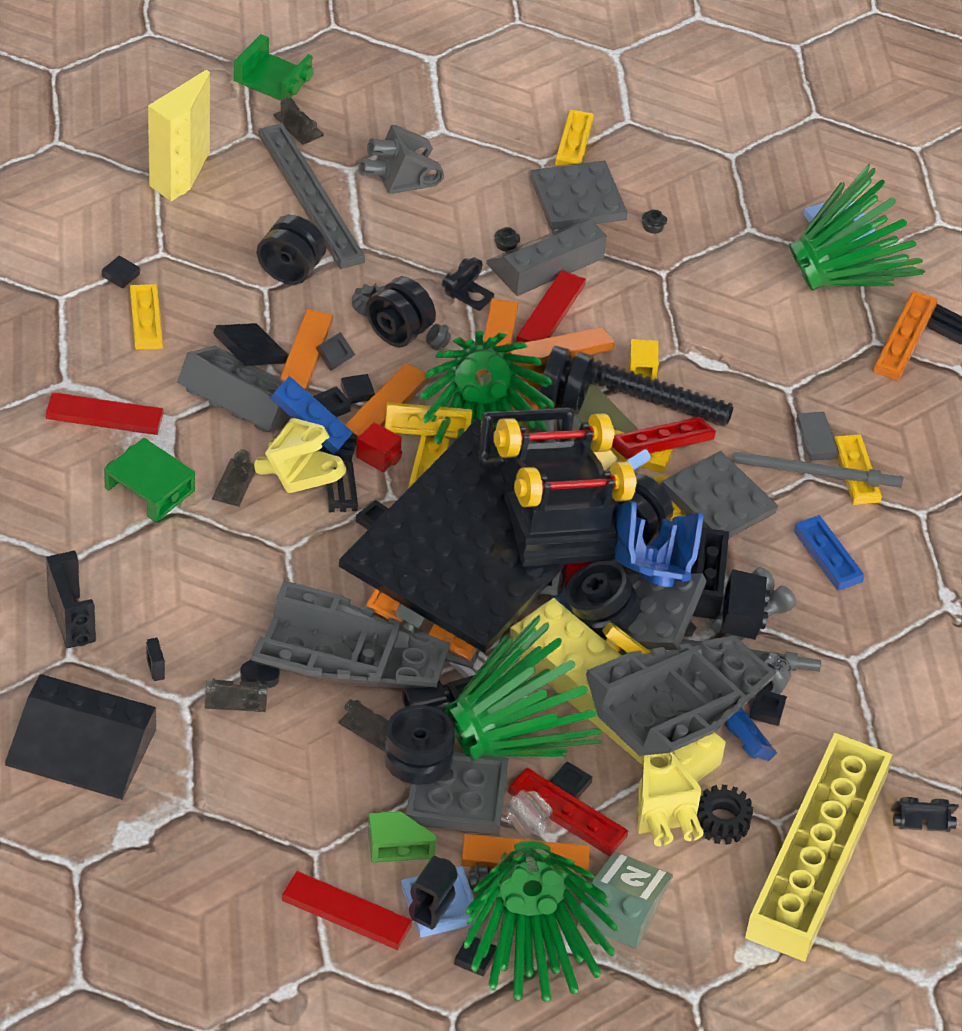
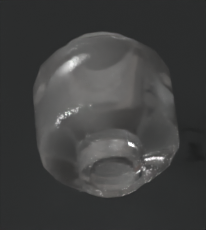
[506,790,553,837]

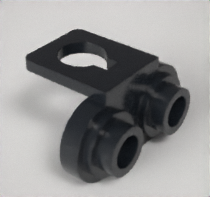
[442,257,494,311]

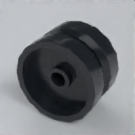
[256,214,327,285]
[366,276,436,348]
[540,346,594,414]
[611,473,674,545]
[565,561,641,638]
[385,705,455,785]

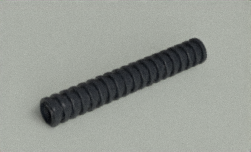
[591,360,734,427]

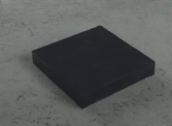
[213,323,289,366]

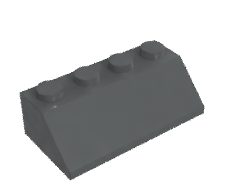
[486,220,607,296]
[177,345,291,432]

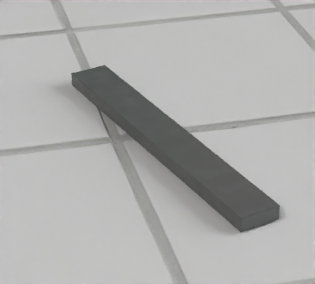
[259,123,365,269]

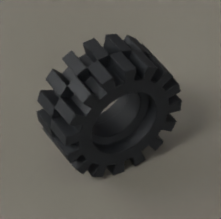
[697,784,753,845]

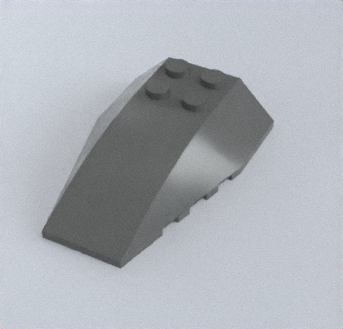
[251,581,451,688]
[586,636,776,756]

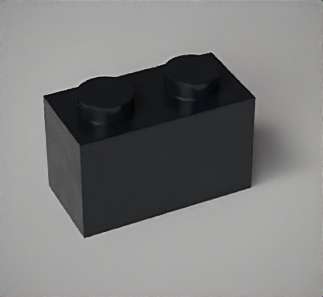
[721,569,770,640]

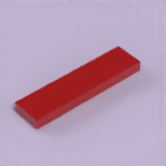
[516,270,586,343]
[46,392,163,435]
[612,417,716,459]
[508,768,629,857]
[282,871,412,950]

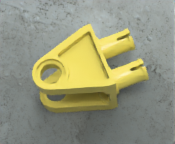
[254,418,346,493]
[637,752,704,846]

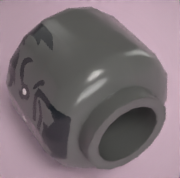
[759,652,791,694]

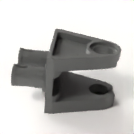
[358,125,444,194]

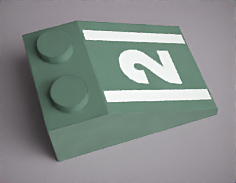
[578,851,673,949]

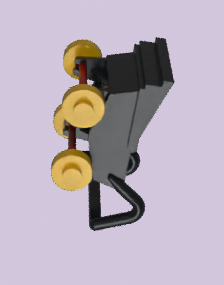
[478,408,636,567]

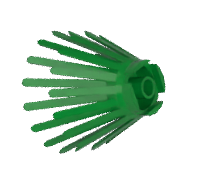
[789,163,925,291]
[421,331,554,444]
[445,615,602,762]
[464,841,617,1002]

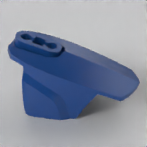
[613,501,703,587]

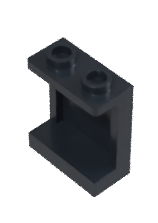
[46,550,96,649]

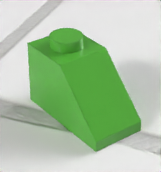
[368,811,436,863]

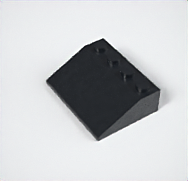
[5,674,156,800]

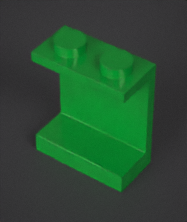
[233,34,314,103]
[104,438,195,523]

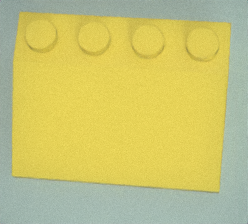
[148,70,210,201]

